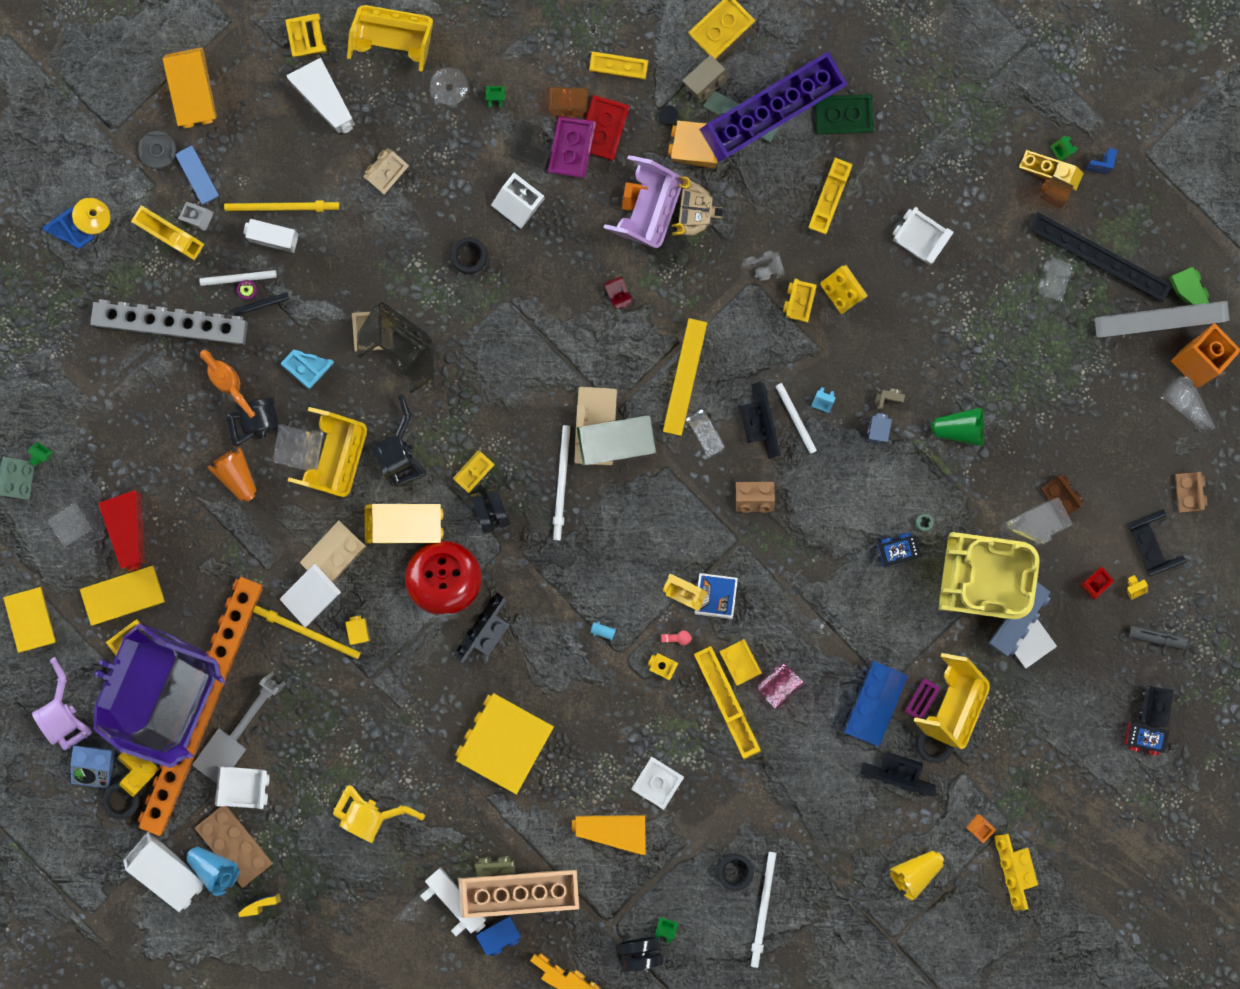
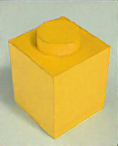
[346,615,370,645]

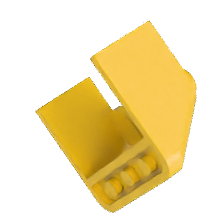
[347,5,433,71]
[288,407,367,497]
[914,653,990,749]

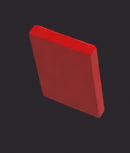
[586,95,630,161]

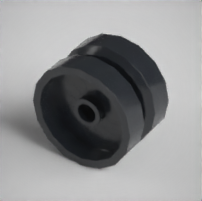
[470,486,510,534]
[618,937,663,971]

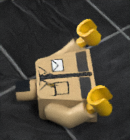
[672,176,723,236]

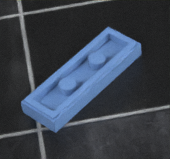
[175,146,219,205]

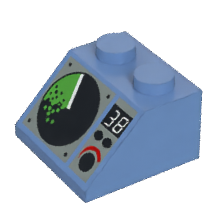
[71,745,115,788]

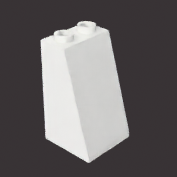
[286,58,355,134]
[123,832,204,912]

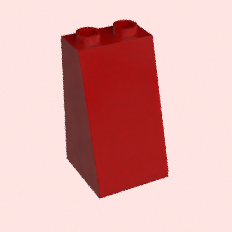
[98,490,145,572]

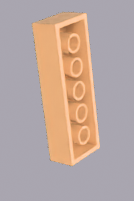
[458,870,579,918]

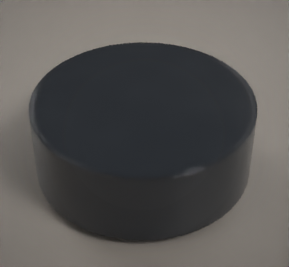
[659,105,678,125]

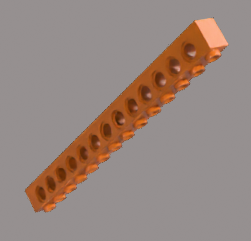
[138,577,264,836]

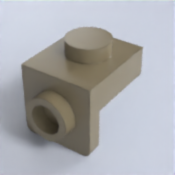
[875,388,905,410]

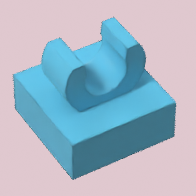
[811,387,836,413]

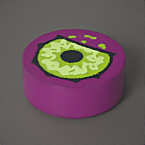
[237,280,257,300]

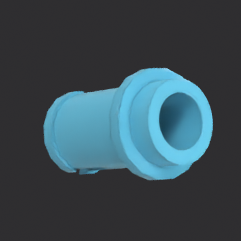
[590,621,616,641]

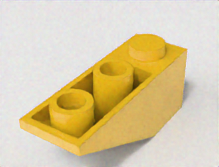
[1019,150,1084,191]

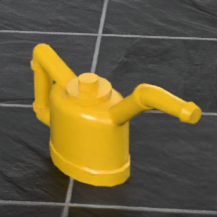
[333,785,426,843]

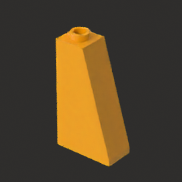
[572,815,646,855]

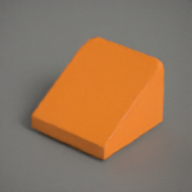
[966,814,996,844]

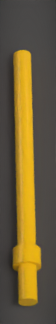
[224,200,339,212]
[253,606,361,659]

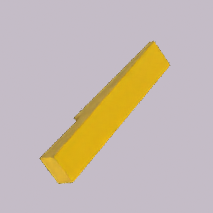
[663,318,707,436]
[694,646,761,760]

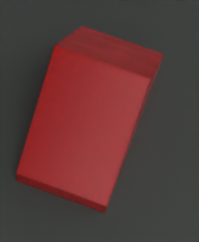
[1079,567,1114,600]

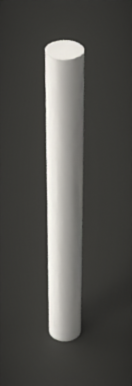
[200,270,277,286]
[775,383,817,454]

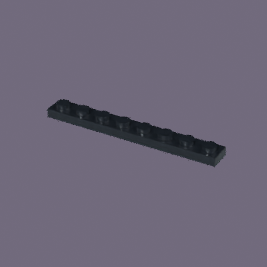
[1028,212,1172,302]

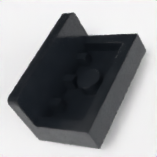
[1139,686,1174,728]

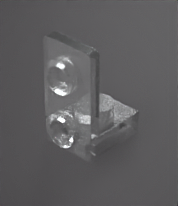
[741,250,785,278]
[686,410,724,457]

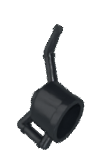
[371,394,426,487]
[226,398,317,447]

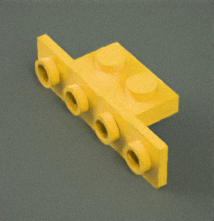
[995,834,1038,911]

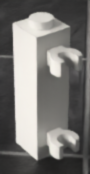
[420,867,486,936]

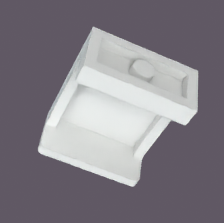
[892,207,953,266]
[215,766,269,809]

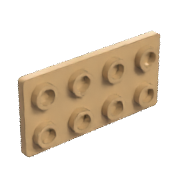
[574,387,617,465]

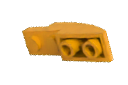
[530,953,601,989]

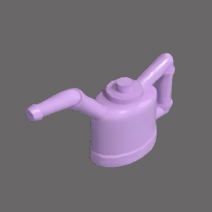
[32,657,92,750]

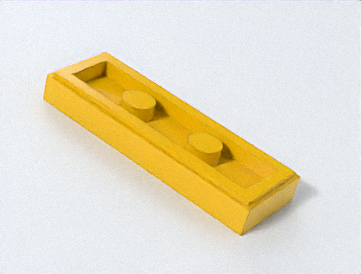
[589,52,648,80]

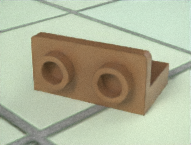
[1175,472,1207,513]

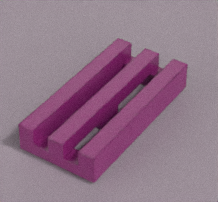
[904,678,940,719]

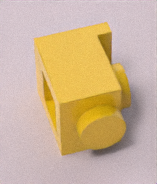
[648,653,678,680]

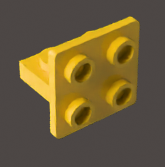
[820,265,868,314]

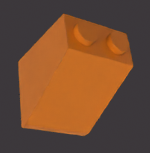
[1171,323,1240,388]

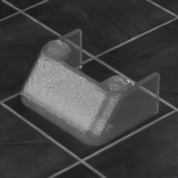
[999,497,1073,546]

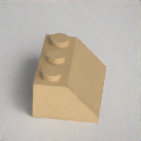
[300,521,367,583]

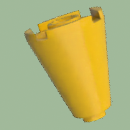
[890,851,944,901]

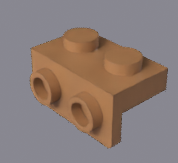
[736,482,775,513]

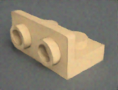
[363,148,409,194]

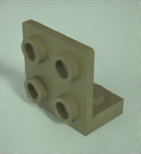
[475,856,516,877]

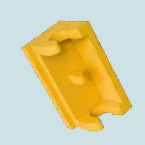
[453,450,495,493]
[663,574,708,611]

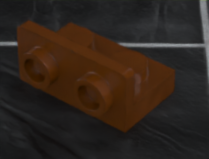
[1041,474,1084,519]

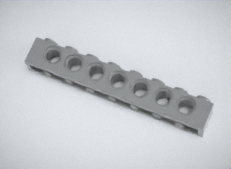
[90,299,248,345]

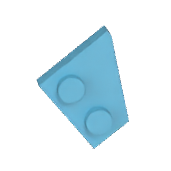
[281,350,334,390]

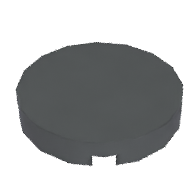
[138,131,177,169]

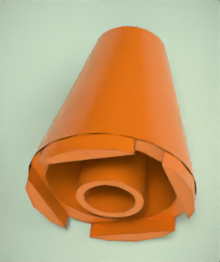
[208,447,257,502]

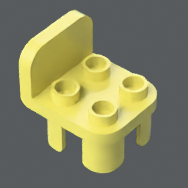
[939,532,1039,619]

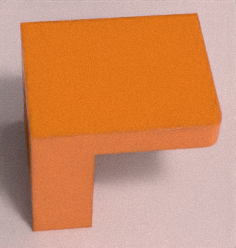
[622,182,648,211]

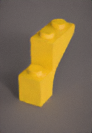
[131,206,204,260]

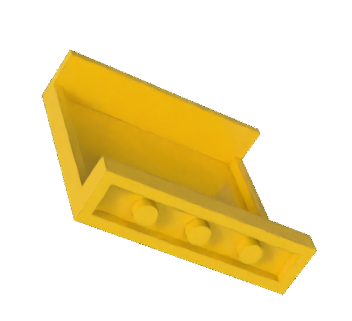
[455,693,554,795]

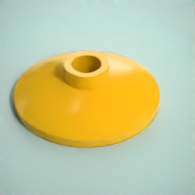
[72,198,111,235]

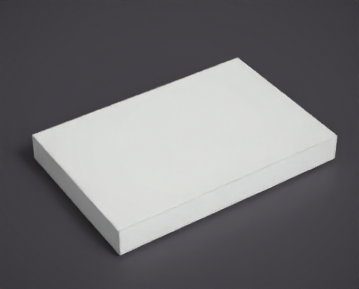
[280,564,341,627]

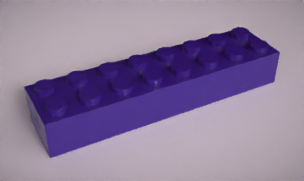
[699,52,848,162]

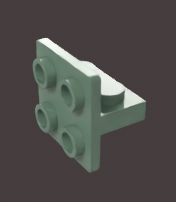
[0,457,34,500]

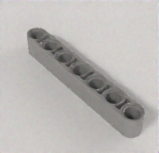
[1094,301,1230,337]

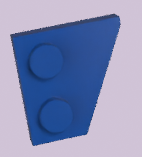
[42,207,95,249]

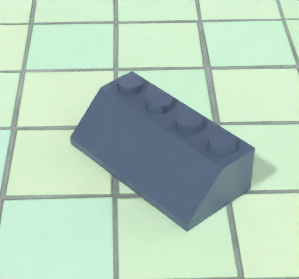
[988,582,1051,657]

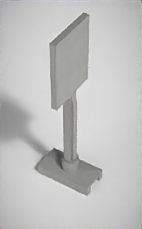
[192,673,286,784]

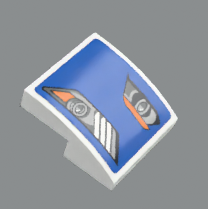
[695,573,738,619]

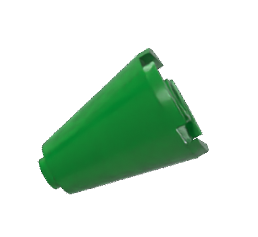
[932,408,984,446]

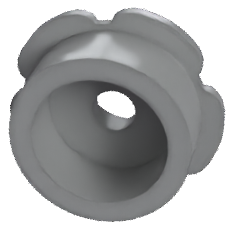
[754,266,773,281]

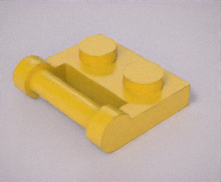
[285,14,327,58]

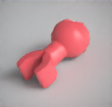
[661,630,692,646]

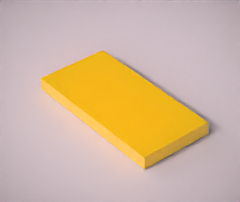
[80,566,165,626]

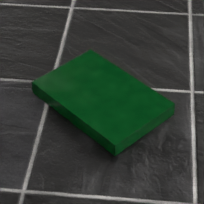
[815,94,874,135]

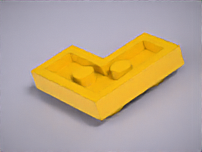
[117,752,159,797]

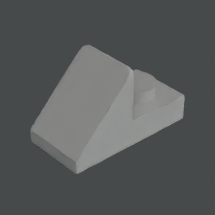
[178,202,213,231]

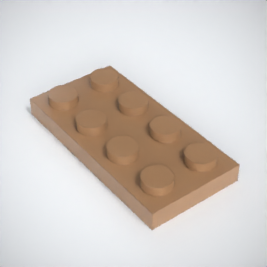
[195,806,273,888]

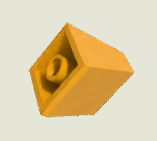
[668,121,717,169]

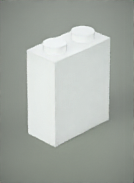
[244,219,299,253]

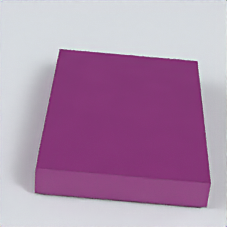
[547,116,596,179]

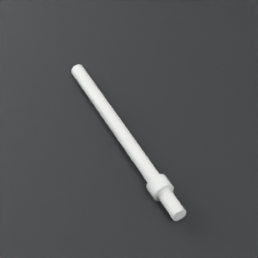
[552,425,570,540]
[751,852,776,968]

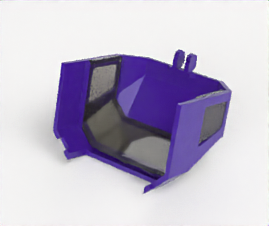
[94,623,225,768]

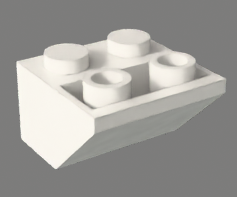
[491,173,545,229]

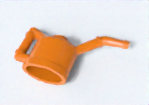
[200,350,255,418]

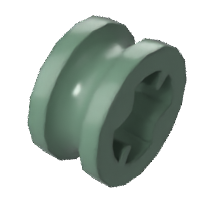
[915,514,934,531]

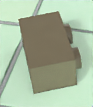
[683,55,729,103]

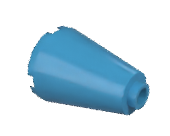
[187,847,240,896]

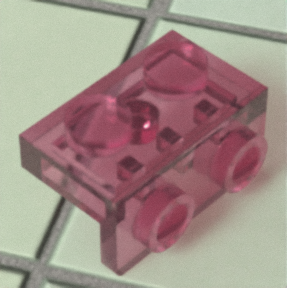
[757,663,804,710]

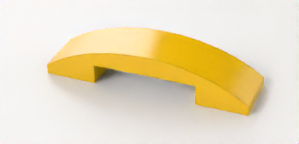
[808,158,853,235]

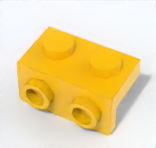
[783,279,817,323]

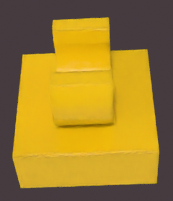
[1127,575,1148,600]

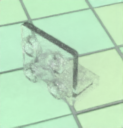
[273,424,323,470]

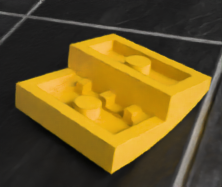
[239,894,281,917]

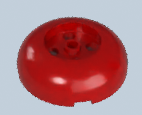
[405,541,482,615]

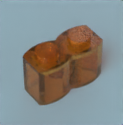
[549,87,588,117]

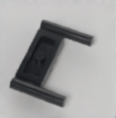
[1128,509,1186,577]

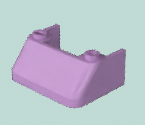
[604,155,683,248]

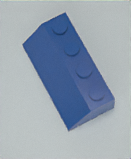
[844,661,908,747]

